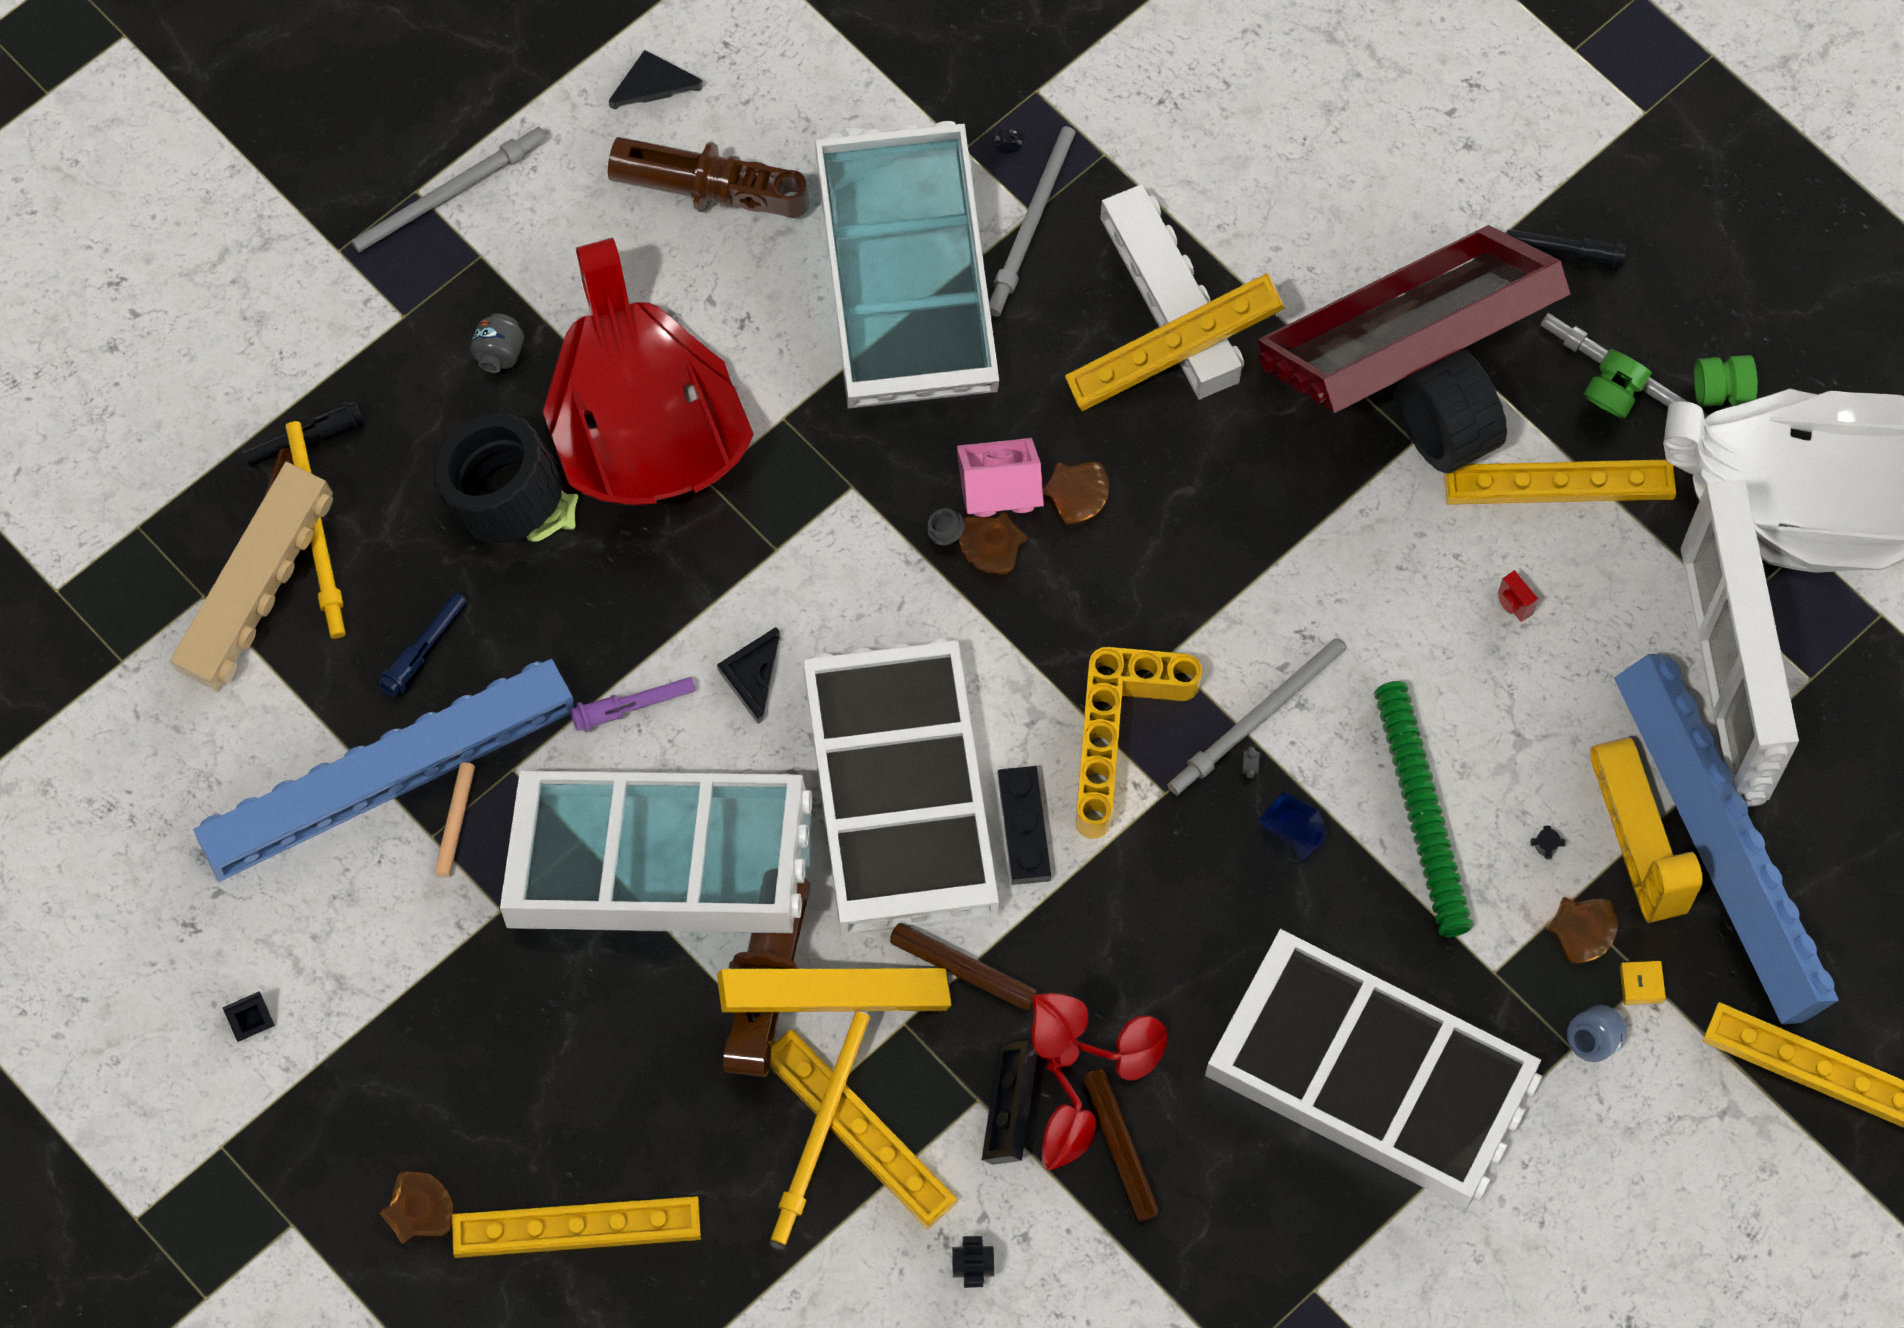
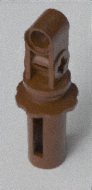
[608,137,809,218]
[723,870,811,1078]

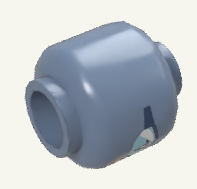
[1567,1004,1627,1062]

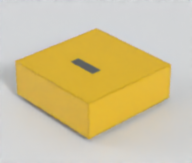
[1619,961,1666,1005]

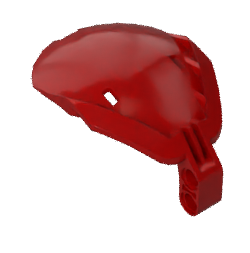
[543,237,754,505]

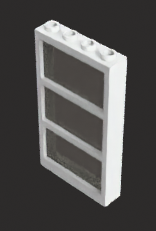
[1680,479,1799,807]
[803,638,999,936]
[1205,929,1542,1209]

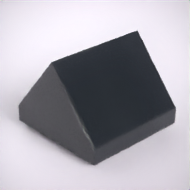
[222,991,275,1042]

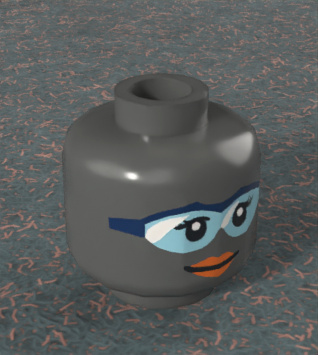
[470,314,524,373]

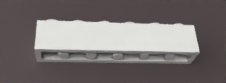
[1100,184,1244,399]

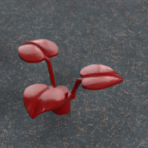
[1032,993,1168,1170]

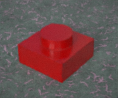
[1498,570,1538,622]

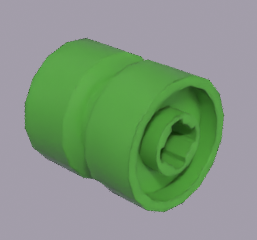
[1582,349,1652,419]
[1694,355,1758,407]

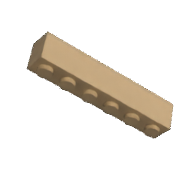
[170,462,333,692]

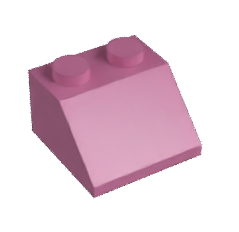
[957,438,1044,517]

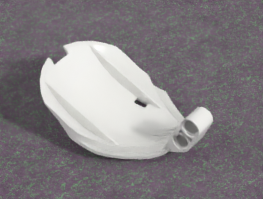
[1663,389,1904,573]

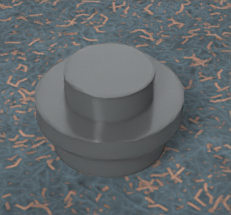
[928,508,965,545]

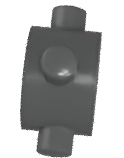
[1242,747,1260,778]

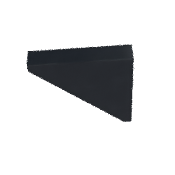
[609,50,703,109]
[717,627,780,724]

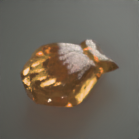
[1043,462,1110,524]
[959,512,1028,575]
[1546,897,1618,964]
[379,1172,453,1243]

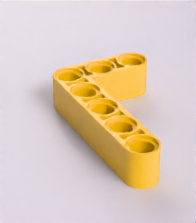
[1076,647,1202,839]
[1590,737,1702,923]

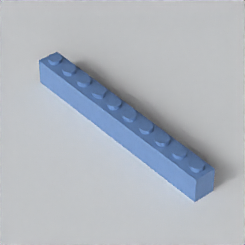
[1614,654,1839,1024]
[193,658,574,882]

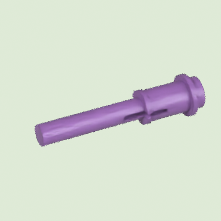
[570,677,695,733]

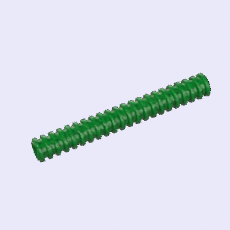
[1374,681,1474,937]

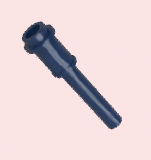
[377,592,467,697]

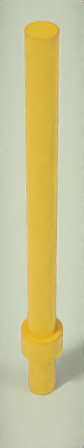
[286,421,346,639]
[770,1011,870,1245]

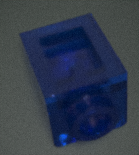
[1259,792,1328,860]

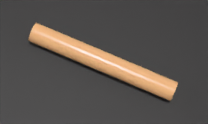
[434,762,475,877]

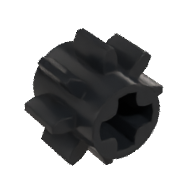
[952,1236,994,1288]

